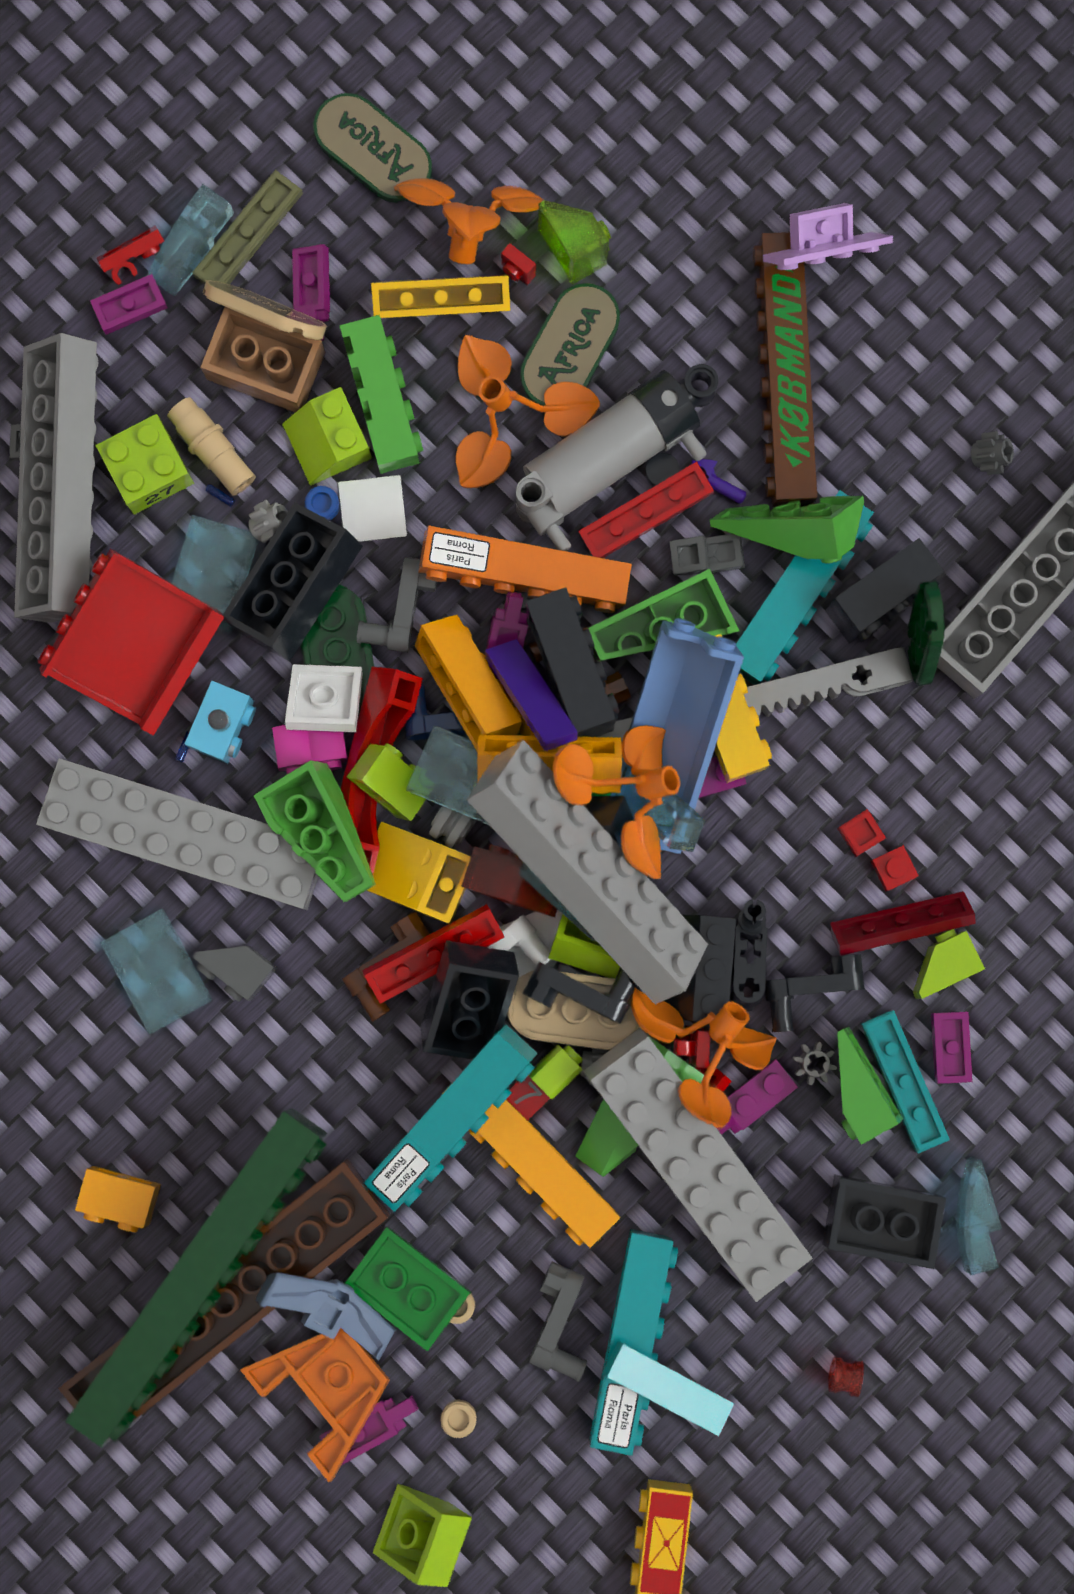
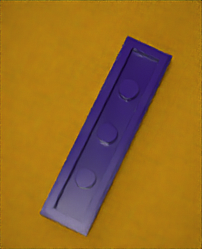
[485,639,577,751]

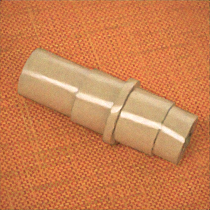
[167,397,256,496]

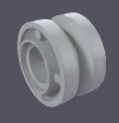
[429,794,478,849]

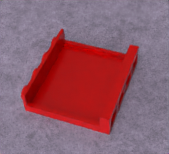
[38,548,224,736]

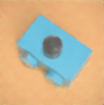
[185,681,256,764]

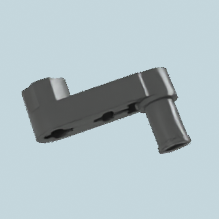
[357,557,437,653]
[529,1262,587,1382]

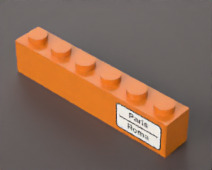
[418,525,632,613]

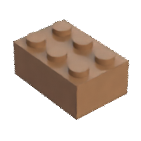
[200,307,325,412]

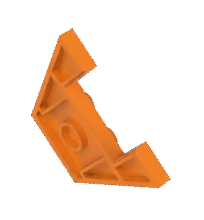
[240,1328,390,1482]

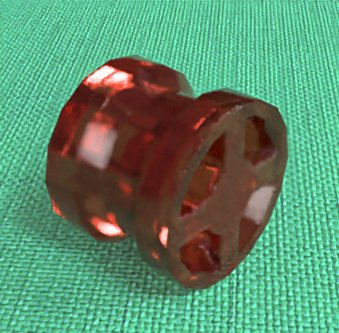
[828,1356,864,1397]

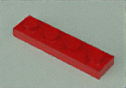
[578,461,714,558]
[362,904,505,1004]

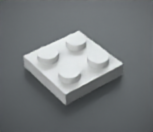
[285,664,363,732]

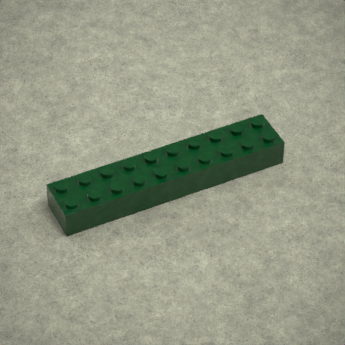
[65,1108,327,1448]

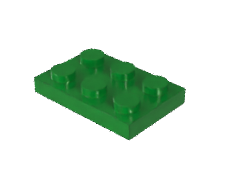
[345,1227,472,1351]

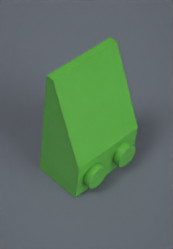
[837,1027,903,1145]

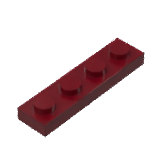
[830,891,976,956]

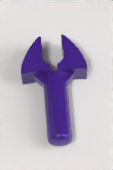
[690,459,746,504]

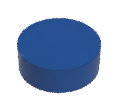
[305,486,340,521]

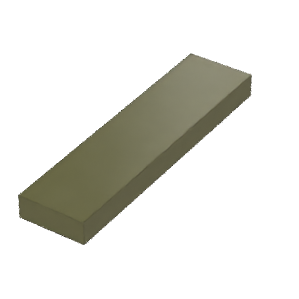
[192,169,303,285]

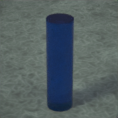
[205,484,235,507]
[175,731,189,763]

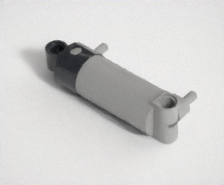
[516,364,718,551]

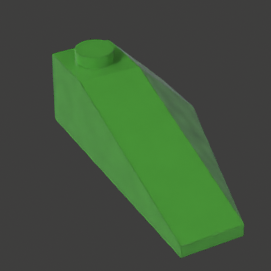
[710,496,864,563]
[254,760,376,902]
[575,1037,704,1177]

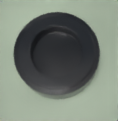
[645,453,680,487]

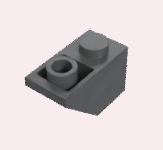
[193,946,278,1002]

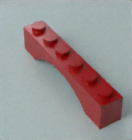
[340,666,423,875]

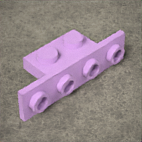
[763,203,893,270]

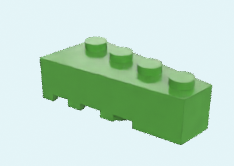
[339,315,423,474]
[588,569,740,662]

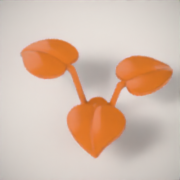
[394,178,549,264]
[456,335,600,488]
[553,726,680,879]
[631,987,777,1129]

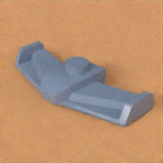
[256,1272,396,1361]

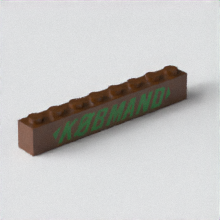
[753,232,818,507]

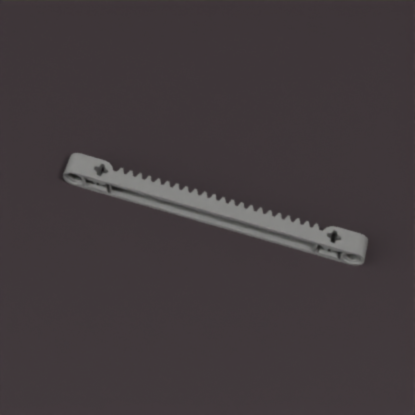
[473,647,913,776]

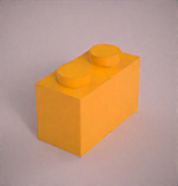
[75,1166,161,1232]

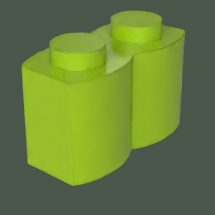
[529,1044,583,1100]

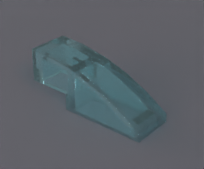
[147,184,234,296]
[615,766,705,852]
[957,1157,1002,1275]

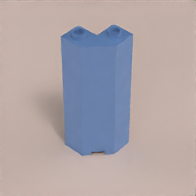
[610,618,744,854]

